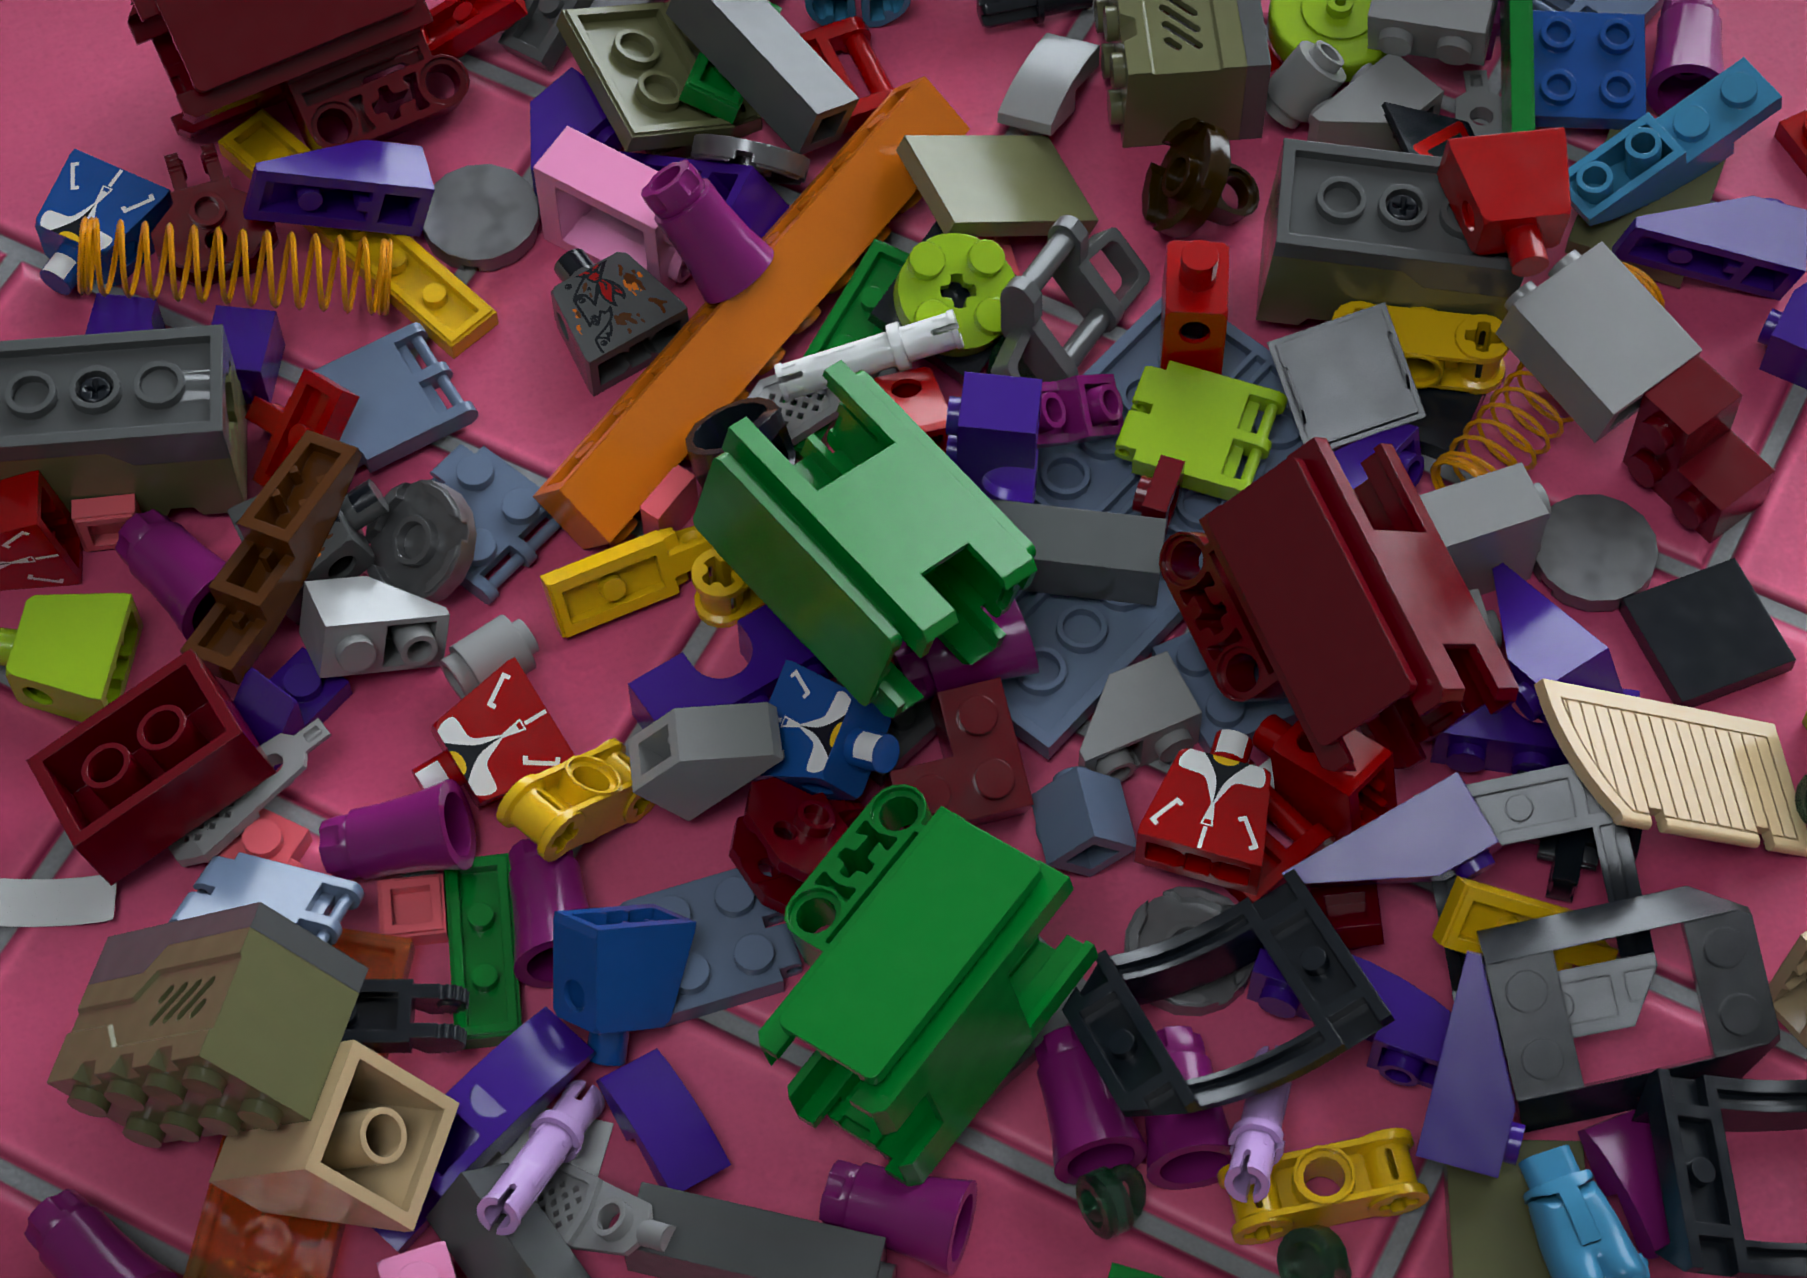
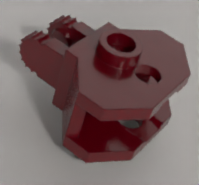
[150,143,279,287]
[729,777,864,915]

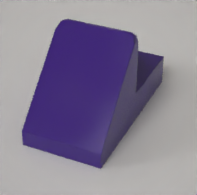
[233,647,353,771]

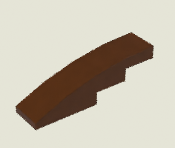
[180,430,362,685]

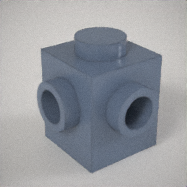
[1032,766,1136,877]

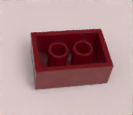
[26,648,277,886]

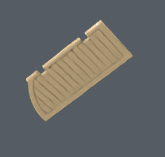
[1534,678,1807,857]

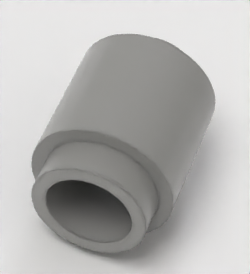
[1266,40,1346,129]
[439,614,539,700]

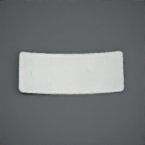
[0,875,117,927]

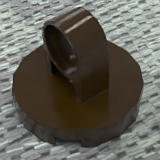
[1142,117,1260,239]

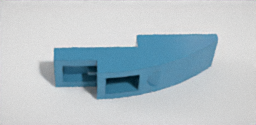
[1569,57,1782,226]

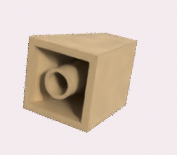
[209,1040,460,1232]

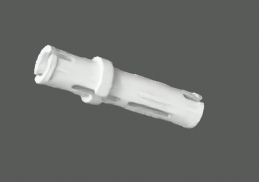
[774,309,964,403]

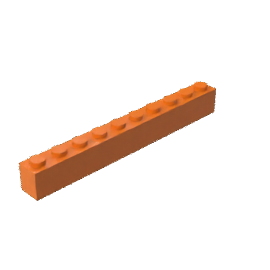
[533,76,970,549]

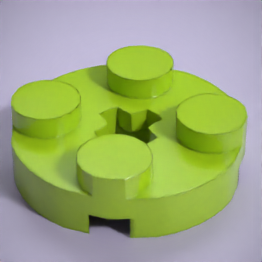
[893,233,1015,357]

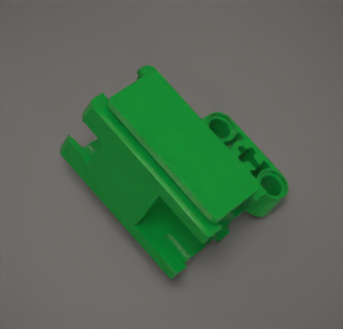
[693,360,1037,718]
[758,784,1099,1187]

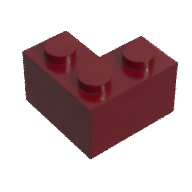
[1622,354,1775,543]
[883,677,1034,831]

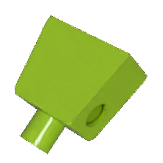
[0,593,143,722]

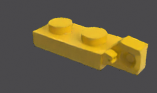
[540,525,713,638]
[1432,876,1619,971]

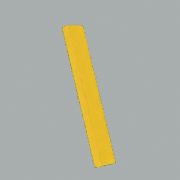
[218,108,499,359]

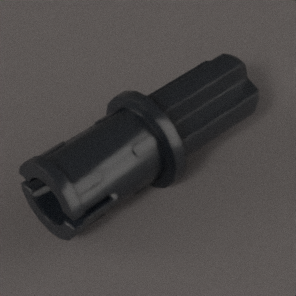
[977,0,1093,28]

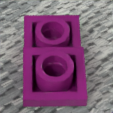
[1037,374,1124,448]
[1577,1109,1670,1260]

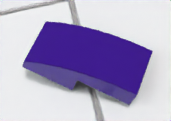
[596,1048,731,1191]

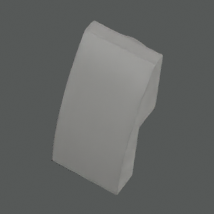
[997,33,1100,136]

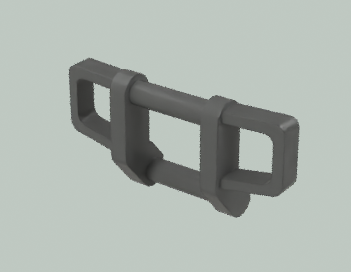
[991,215,1150,382]

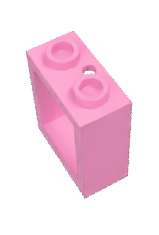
[533,126,691,290]

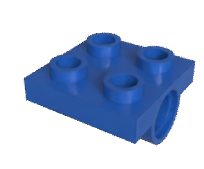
[1533,10,1646,130]

